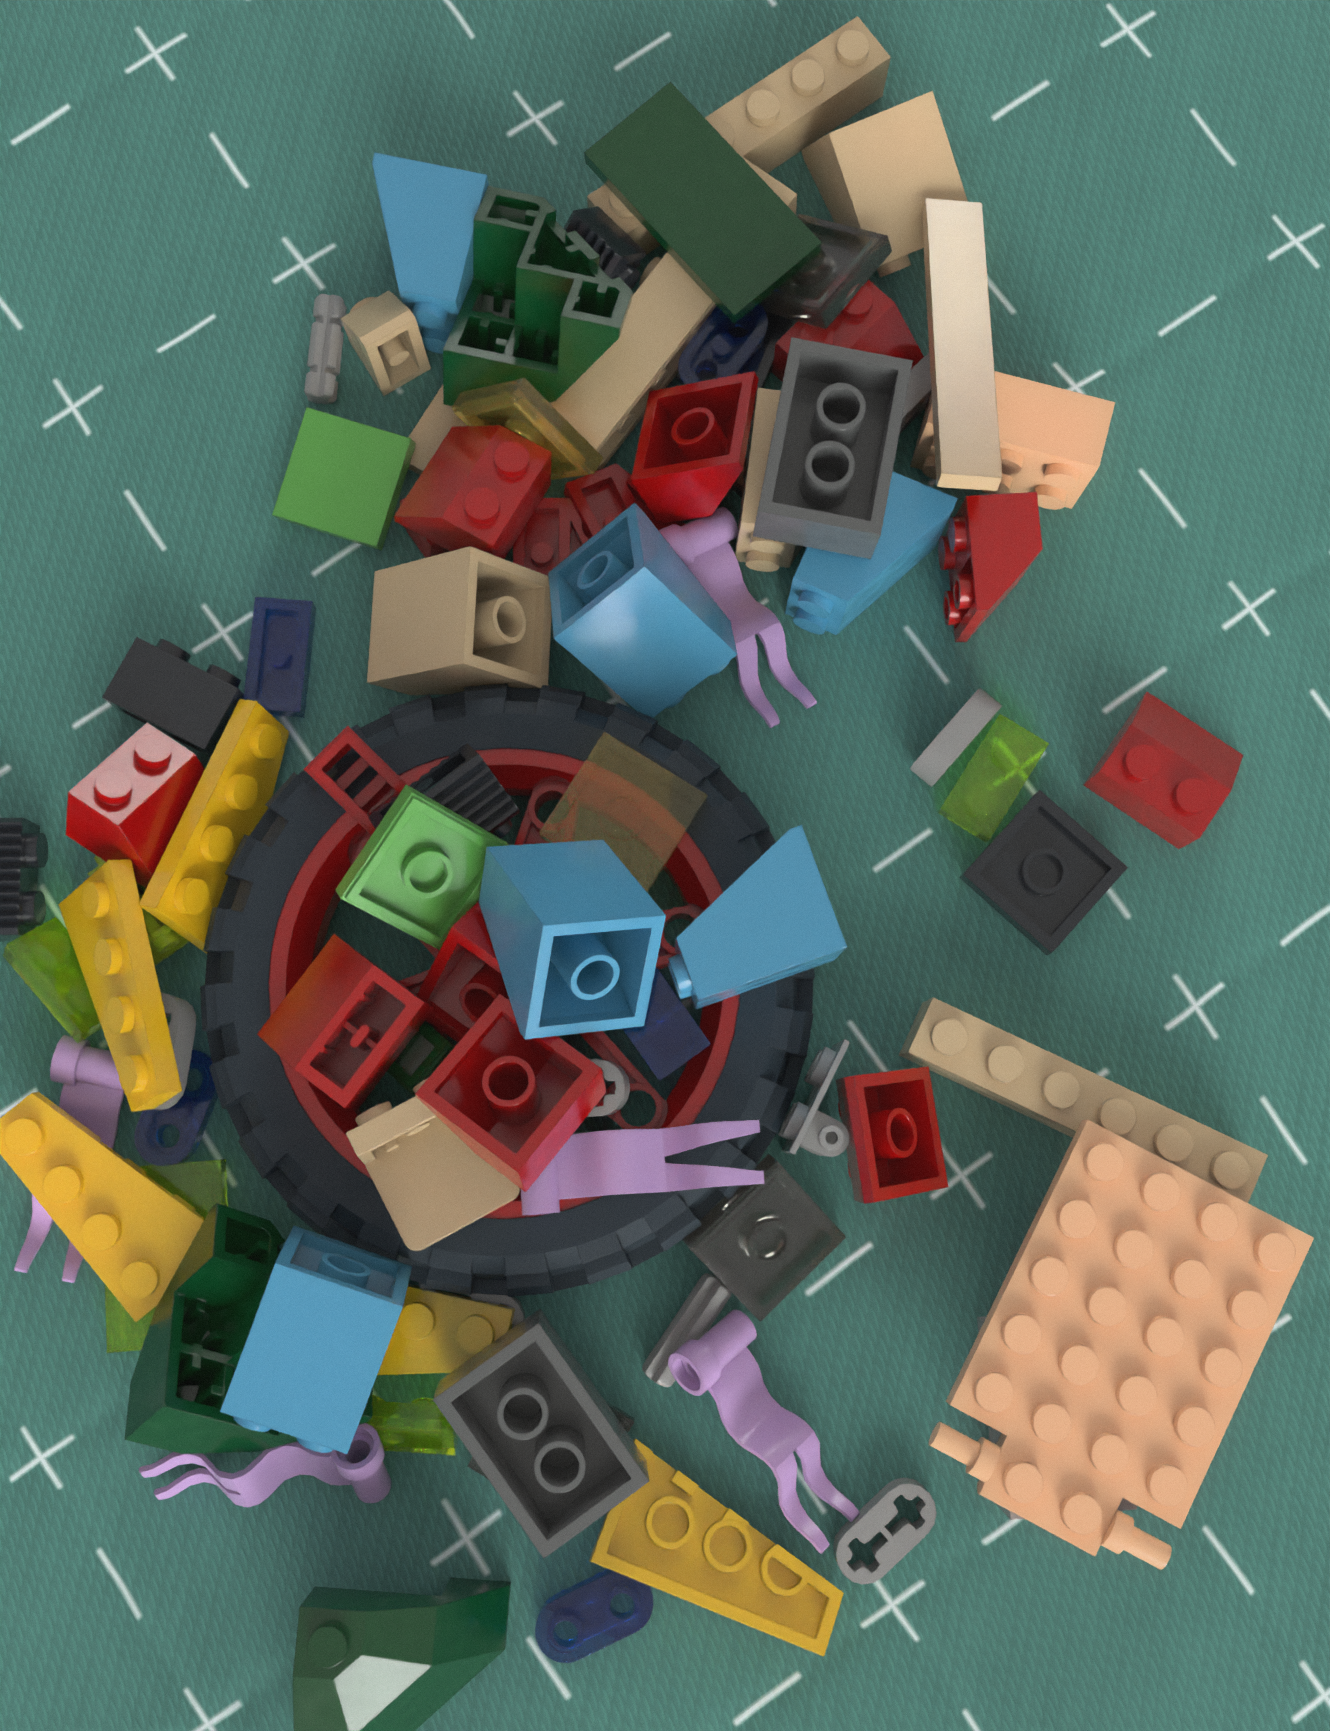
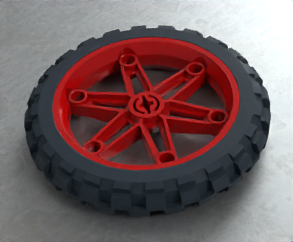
[200,683,815,1297]

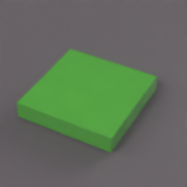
[272,407,416,551]
[335,785,509,950]

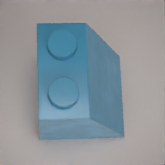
[372,153,489,354]
[785,471,958,635]
[548,503,738,718]
[668,825,847,1009]
[479,840,666,1040]
[220,1226,412,1454]

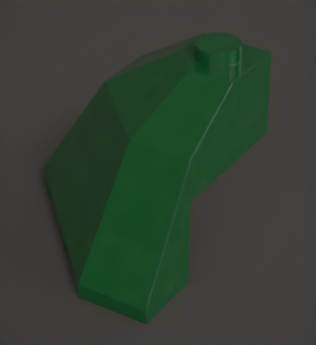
[443,186,632,416]
[124,1203,373,1454]
[293,1577,511,1731]

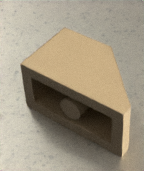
[340,291,431,396]

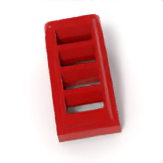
[304,726,407,836]

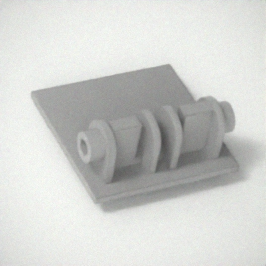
[778,1039,850,1157]

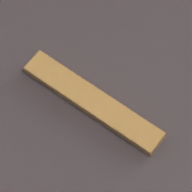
[922,198,1002,491]

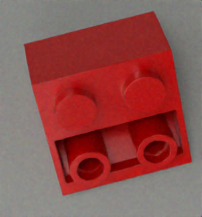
[938,492,1043,643]
[257,934,434,1109]

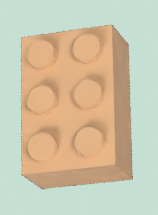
[910,371,1115,510]

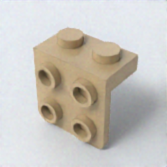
[346,1078,520,1251]

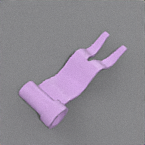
[658,507,817,728]
[14,1035,125,1283]
[521,1120,765,1215]
[668,1310,860,1554]
[139,1423,391,1508]

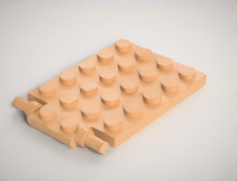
[929,1120,1314,1570]

